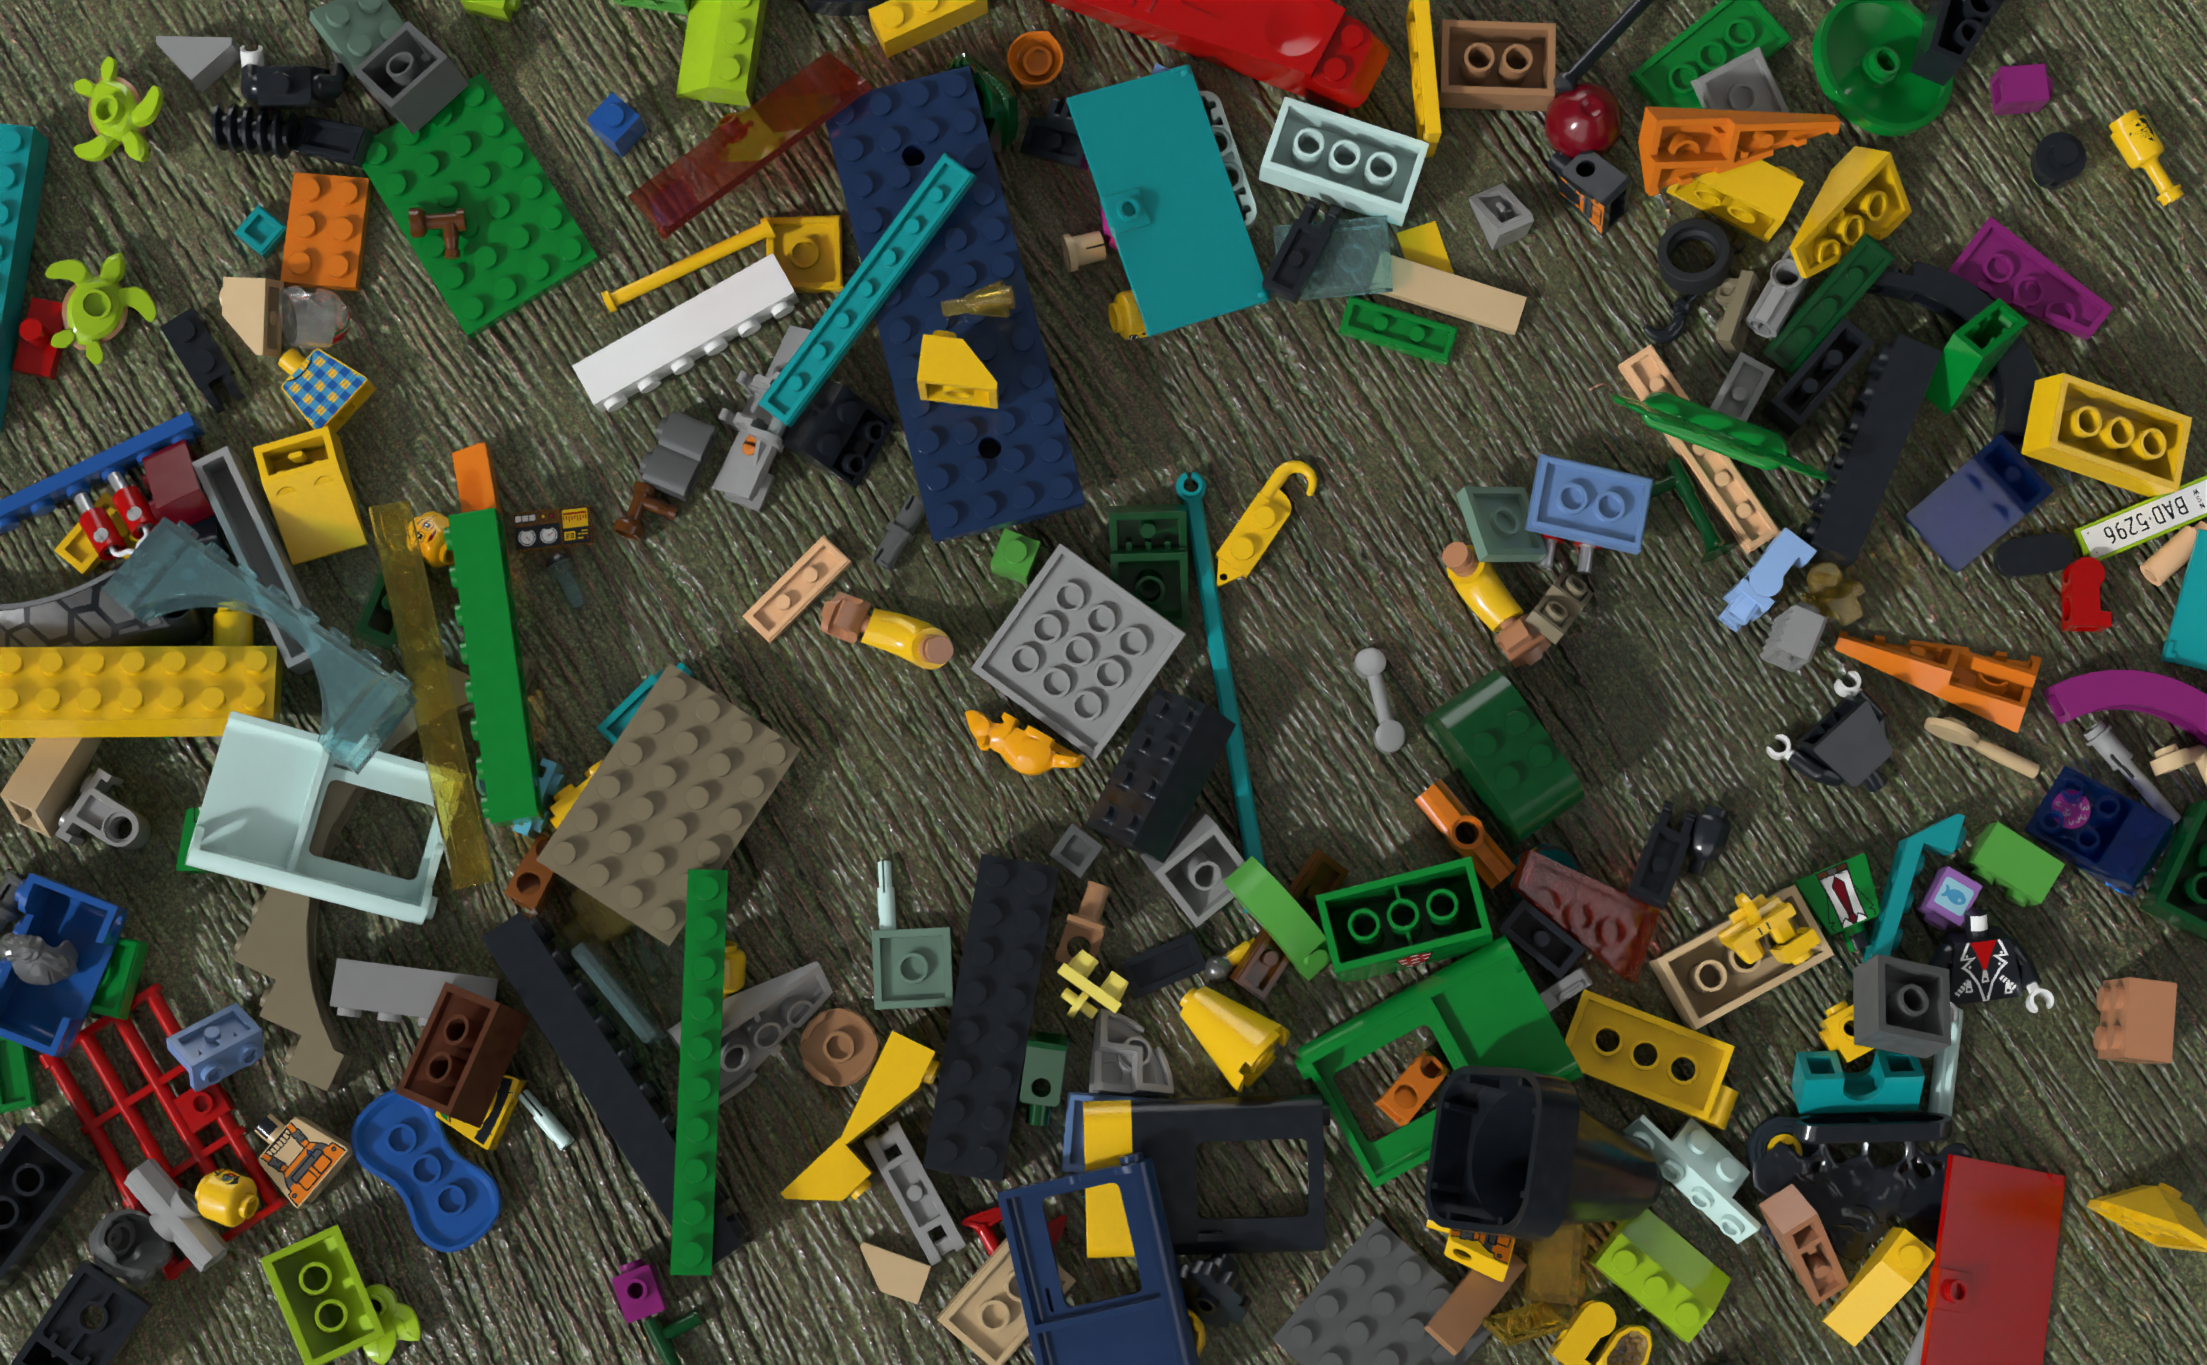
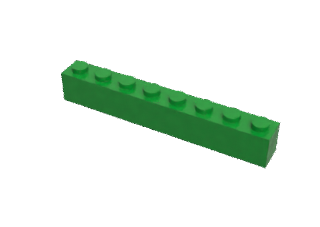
[444,508,545,827]

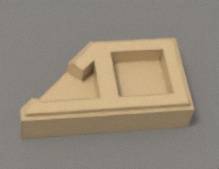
[860,1241,932,1305]

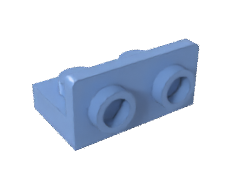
[166,1002,265,1092]

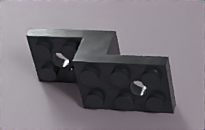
[11,1260,153,1365]

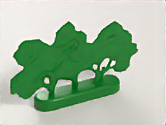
[1611,391,1830,481]

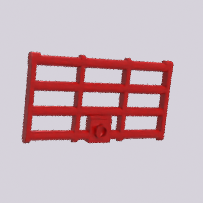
[38,983,289,1281]

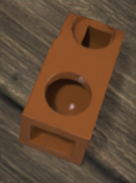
[504,834,559,916]

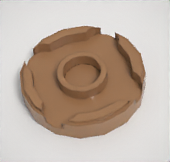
[800,1008,879,1087]

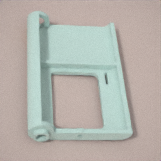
[185,711,466,925]

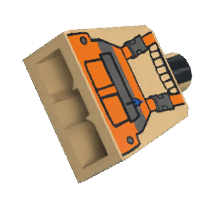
[255,1114,354,1209]

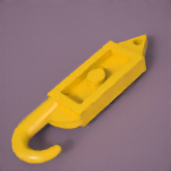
[1215,460,1317,588]

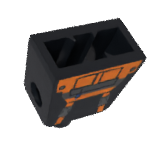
[1548,150,1632,236]

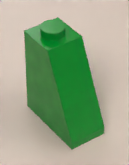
[1924,298,2029,415]

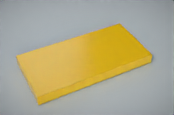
[1405,0,1442,158]

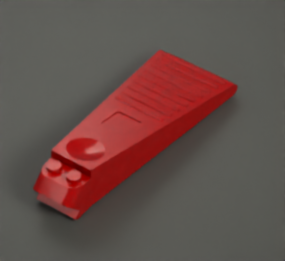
[1044,0,1389,115]

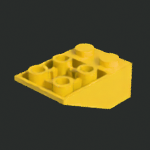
[253,426,368,566]

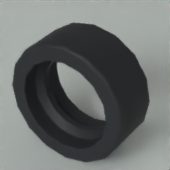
[1657,218,1732,295]

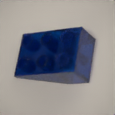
[1904,433,2054,573]
[2024,766,2173,899]

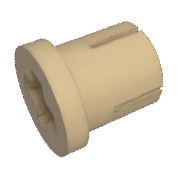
[1060,230,1106,272]

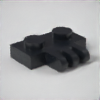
[1019,96,1089,170]

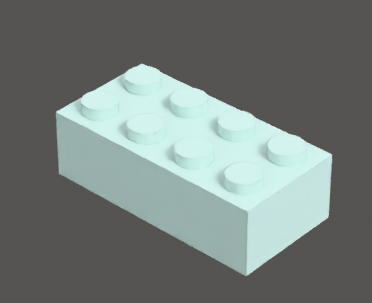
[1259,96,1430,227]

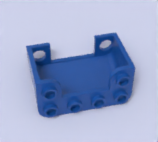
[0,873,127,1057]

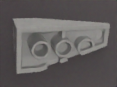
[667,961,833,1105]

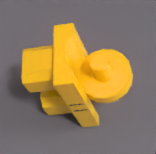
[1717,892,1797,964]

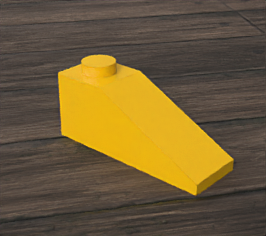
[1821,1227,1935,1347]

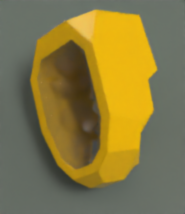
[1591,1325,1653,1365]

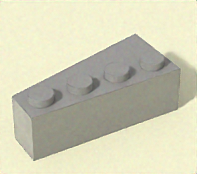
[330,958,498,1026]

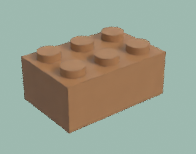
[1436,19,1556,111]

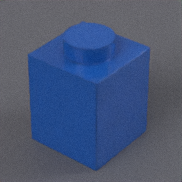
[587,92,647,158]

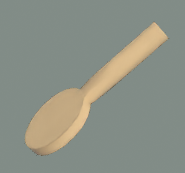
[1924,717,2040,778]

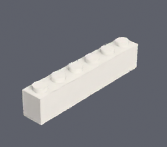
[572,253,800,413]

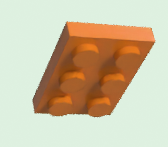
[280,172,372,292]

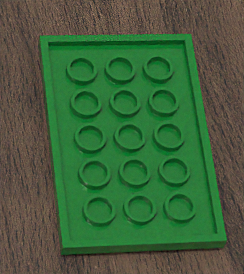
[362,72,600,339]

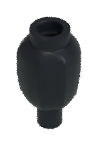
[1688,804,1731,877]

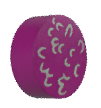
[2048,790,2091,829]

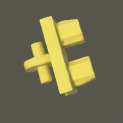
[1057,949,1129,1020]

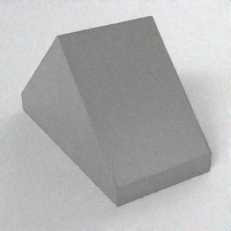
[156,36,241,93]
[1469,183,1534,251]

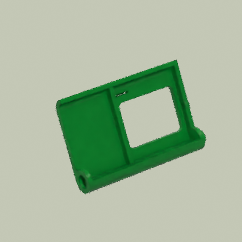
[1294,935,1584,1189]

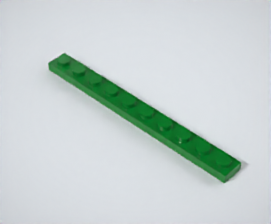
[670,869,728,1276]

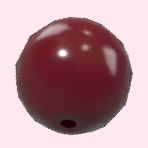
[1545,82,1623,158]

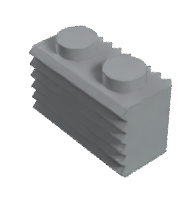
[1759,602,1828,672]

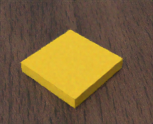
[766,215,844,293]

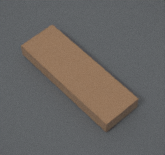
[1423,1252,1527,1356]

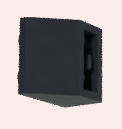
[781,380,894,489]

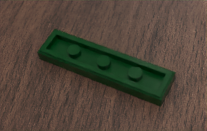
[1762,232,1896,376]

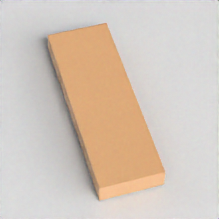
[742,535,852,645]

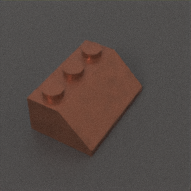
[395,982,530,1128]

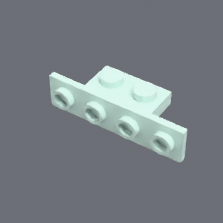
[1623,1115,1762,1244]

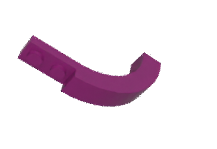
[2041,670,2207,748]

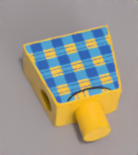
[278,348,377,433]

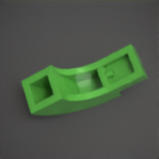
[1223,856,1331,981]

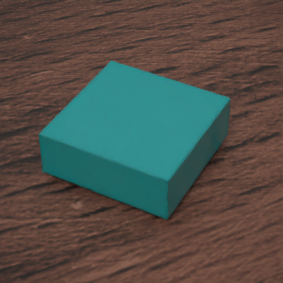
[234,204,287,259]

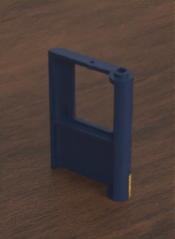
[997,1152,1200,1365]

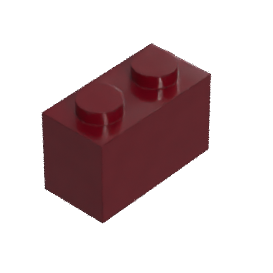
[142,439,215,533]

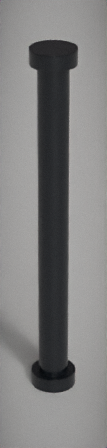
[1553,0,1654,93]

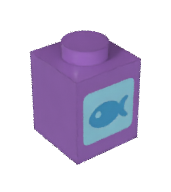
[1916,866,1982,931]

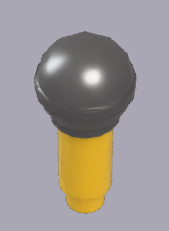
[1205,938,1255,982]

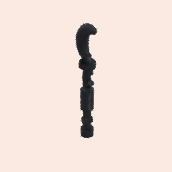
[1643,237,1746,343]

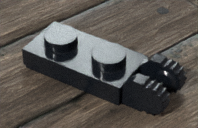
[1262,196,1342,304]
[160,307,246,414]
[1626,800,1696,910]

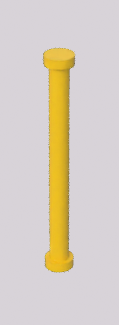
[601,216,776,313]

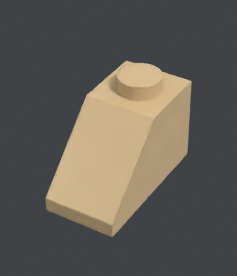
[219,277,284,358]

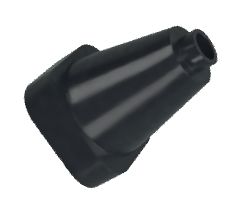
[1425,1066,1663,1242]

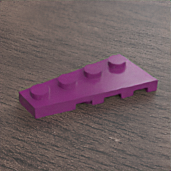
[1947,216,2114,341]

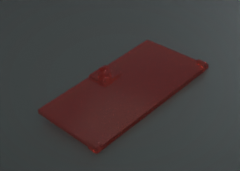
[627,51,872,240]

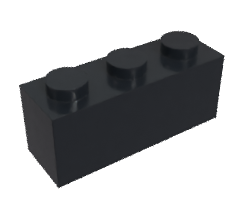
[1761,317,1874,436]

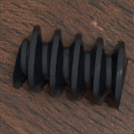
[211,102,299,160]

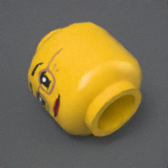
[406,511,454,568]

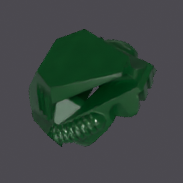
[944,53,1018,154]

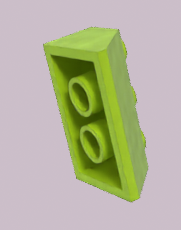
[676,0,767,107]
[1588,1208,1731,1344]
[260,1224,385,1365]

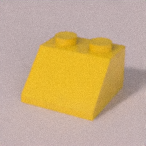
[917,330,999,409]

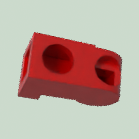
[2061,556,2112,632]

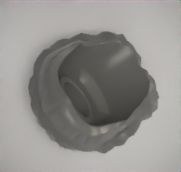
[0,933,79,985]
[89,1209,174,1288]

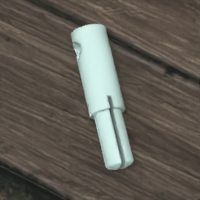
[877,860,897,930]
[518,1089,575,1151]

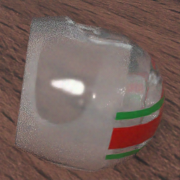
[279,285,350,351]

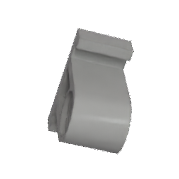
[55,768,151,850]

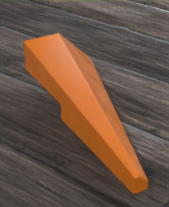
[1638,106,1841,196]
[1835,631,2042,733]

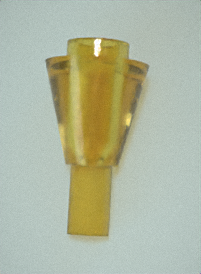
[941,279,1015,318]

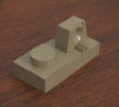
[1715,270,1764,355]

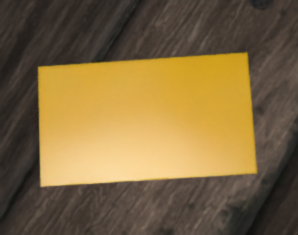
[1396,221,1454,274]

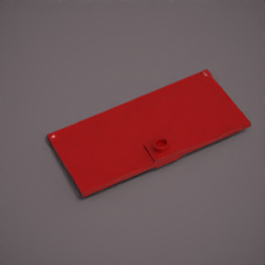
[1921,1154,2066,1365]

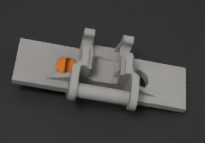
[712,325,812,501]

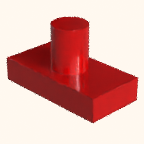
[13,297,65,381]

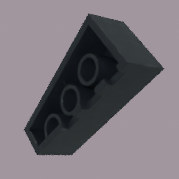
[1909,0,2004,86]

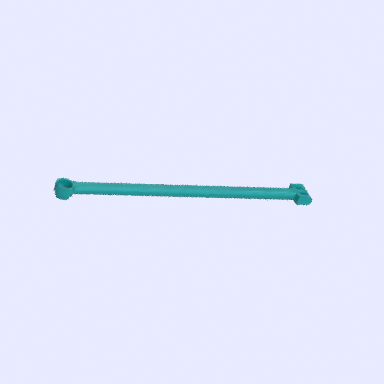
[1175,471,1279,914]

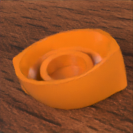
[1007,31,1063,93]

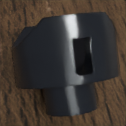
[2030,132,2087,190]

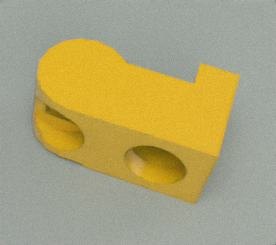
[1547,1300,1616,1365]

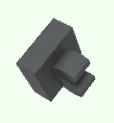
[1049,824,1104,879]

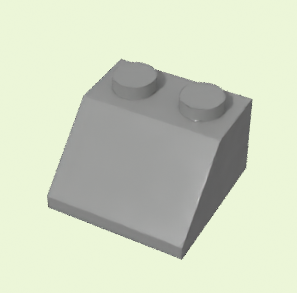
[1140,808,1245,928]

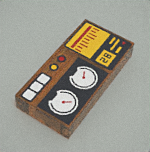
[513,505,595,553]

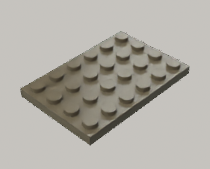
[536,663,801,947]

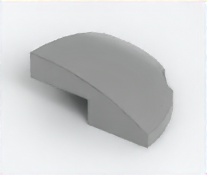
[1089,1009,1174,1096]

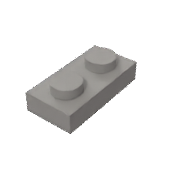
[1709,352,1774,421]

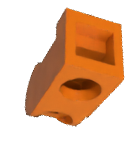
[1374,1048,1450,1127]

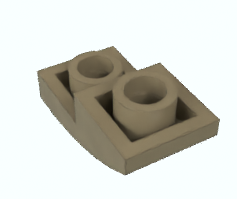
[1525,570,1594,645]

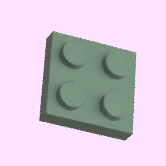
[309,0,405,77]
[1456,486,1548,562]
[872,927,954,1010]

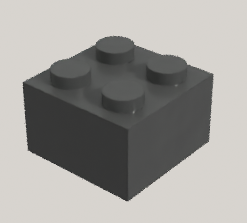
[352,21,469,135]
[1853,954,1951,1059]

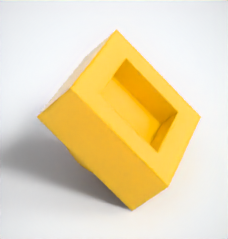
[1769,927,1822,965]

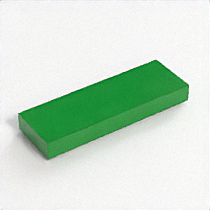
[1338,295,1459,366]

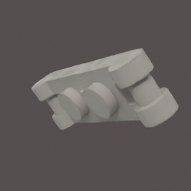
[864,1121,967,1266]

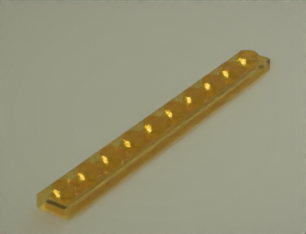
[369,500,495,891]

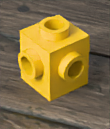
[1819,1000,1875,1065]

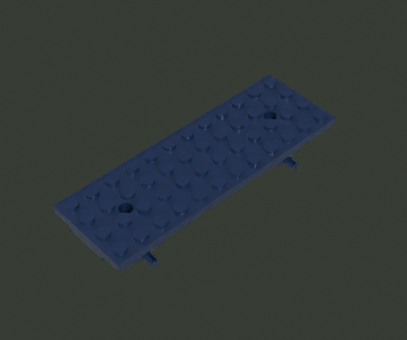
[820,66,1085,544]

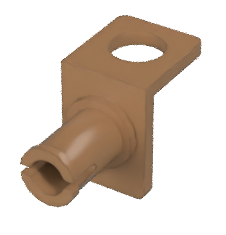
[1055,881,1111,965]

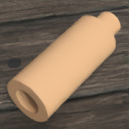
[2140,521,2207,586]

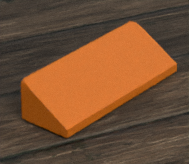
[452,442,510,557]

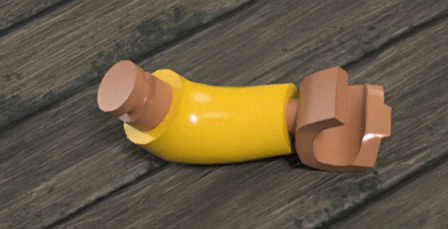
[1442,542,1551,668]
[820,591,954,670]

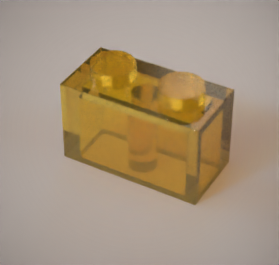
[1523,1224,1588,1305]

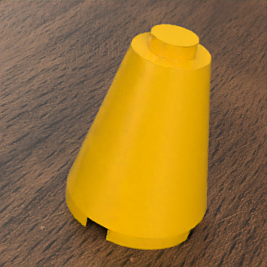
[1179,986,1290,1092]

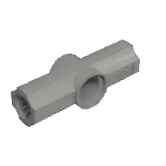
[1746,235,1812,338]
[124,1158,230,1272]

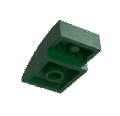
[1108,504,1189,627]

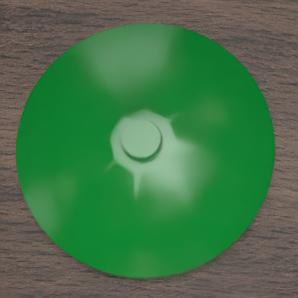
[1812,0,1953,137]

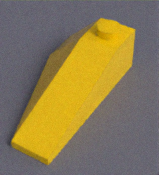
[1789,146,1912,279]
[2086,1182,2207,1253]

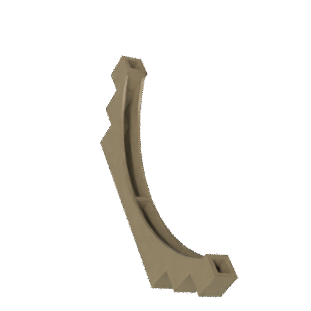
[233,656,539,1092]

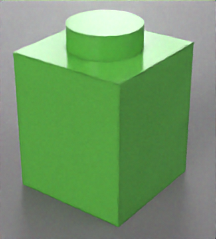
[990,528,1041,586]

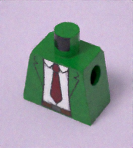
[1787,853,1880,953]

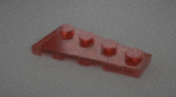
[1511,850,1660,983]

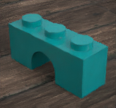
[1791,1050,1925,1114]

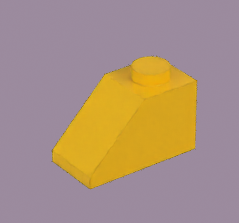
[780,1138,874,1201]

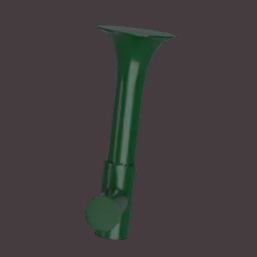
[1650,457,1737,563]
[643,1308,703,1365]

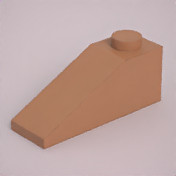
[1759,1184,1849,1306]

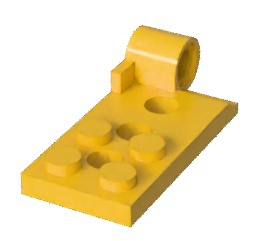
[1565,989,1739,1130]

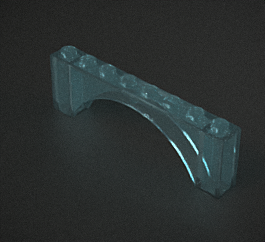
[102,517,418,775]

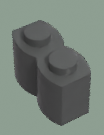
[639,410,719,502]

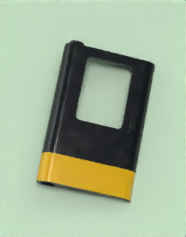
[1083,1094,1331,1258]

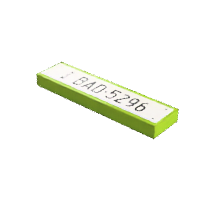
[2073,475,2207,561]

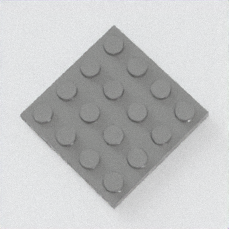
[971,543,1187,760]

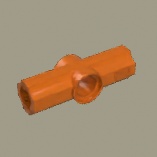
[1414,778,1516,890]

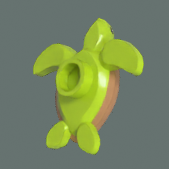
[74,56,164,162]
[45,252,158,365]

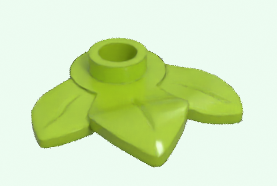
[363,1284,422,1365]

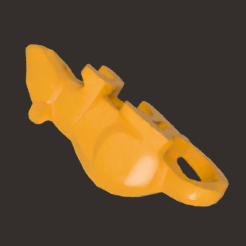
[965,710,1085,776]

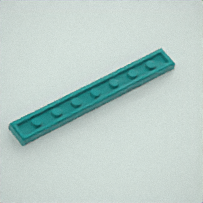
[758,153,977,428]

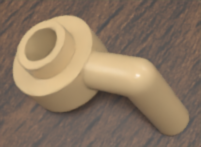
[2149,744,2207,787]

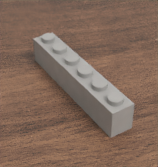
[192,446,335,675]

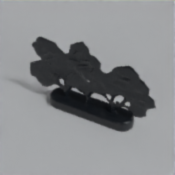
[1753,1112,1972,1264]

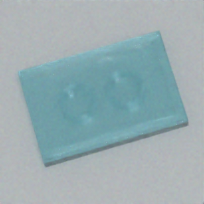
[1274,215,1393,302]
[571,942,669,1045]

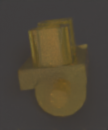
[1800,562,1865,626]

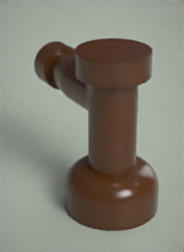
[409,207,467,260]
[612,481,679,541]

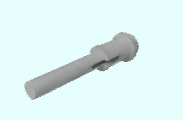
[2083,720,2182,826]

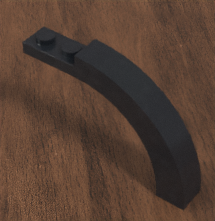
[1828,260,2040,445]

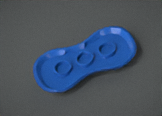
[350,1089,502,1253]

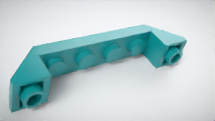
[1861,813,1966,964]

